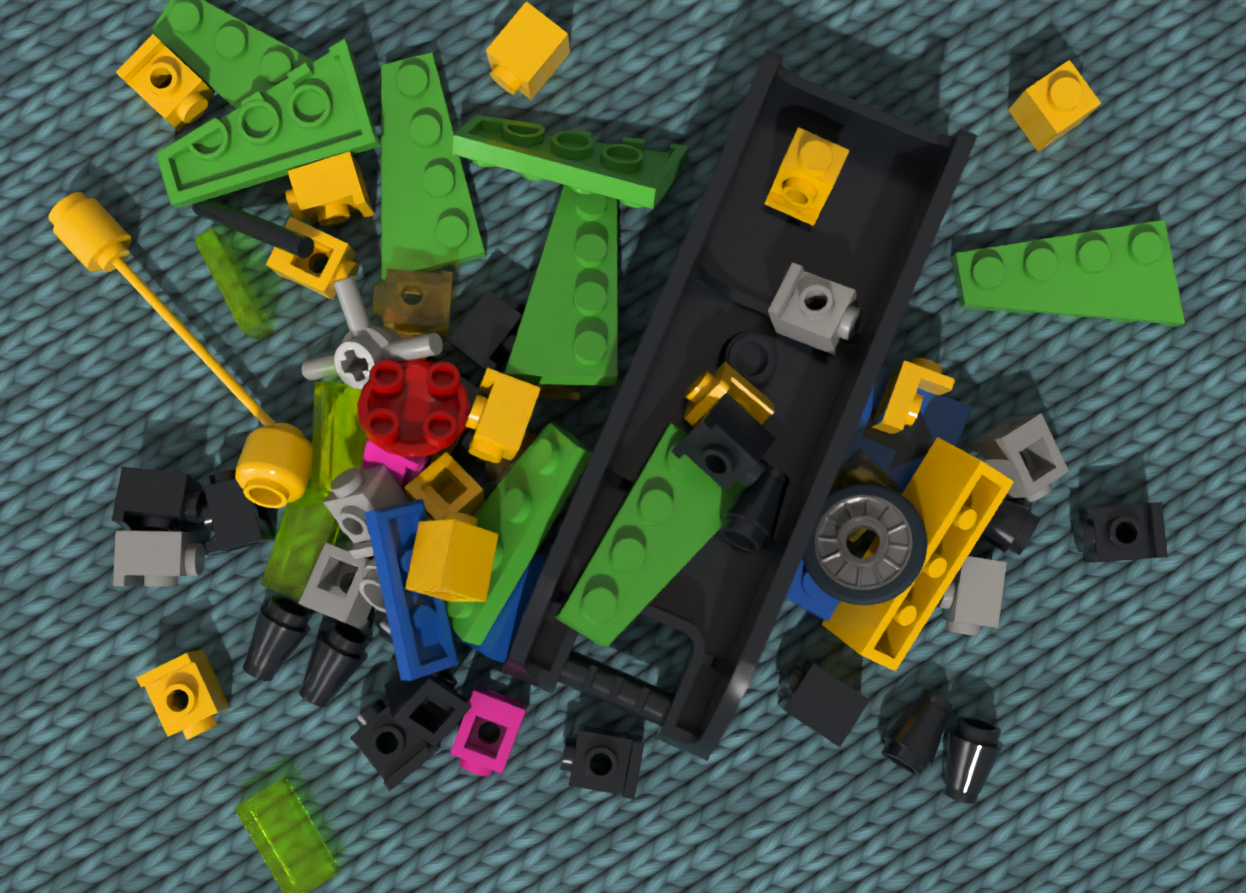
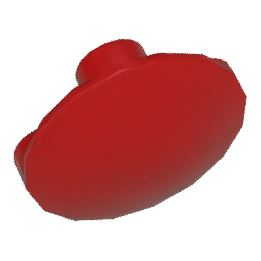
[357,359,470,458]

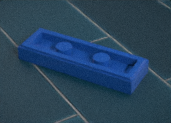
[365,499,459,680]

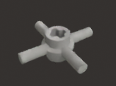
[302,275,443,389]

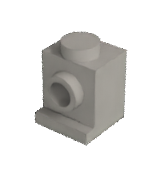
[768,262,863,356]
[970,413,1069,503]
[323,464,410,559]
[113,531,205,587]
[298,541,374,631]
[937,556,1007,636]

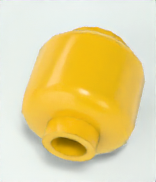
[235,423,316,508]

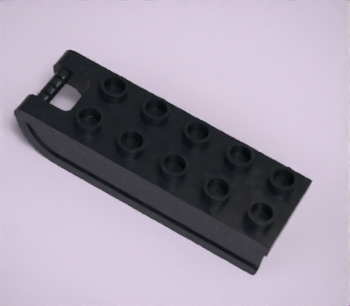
[502,48,977,761]

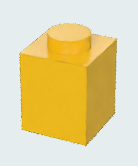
[486,1,570,100]
[1008,60,1101,152]
[405,512,499,602]

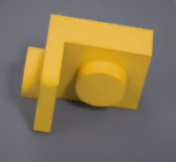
[871,357,955,435]
[684,362,775,426]

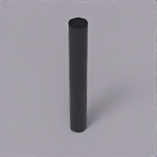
[192,198,314,259]

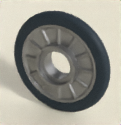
[803,483,927,605]

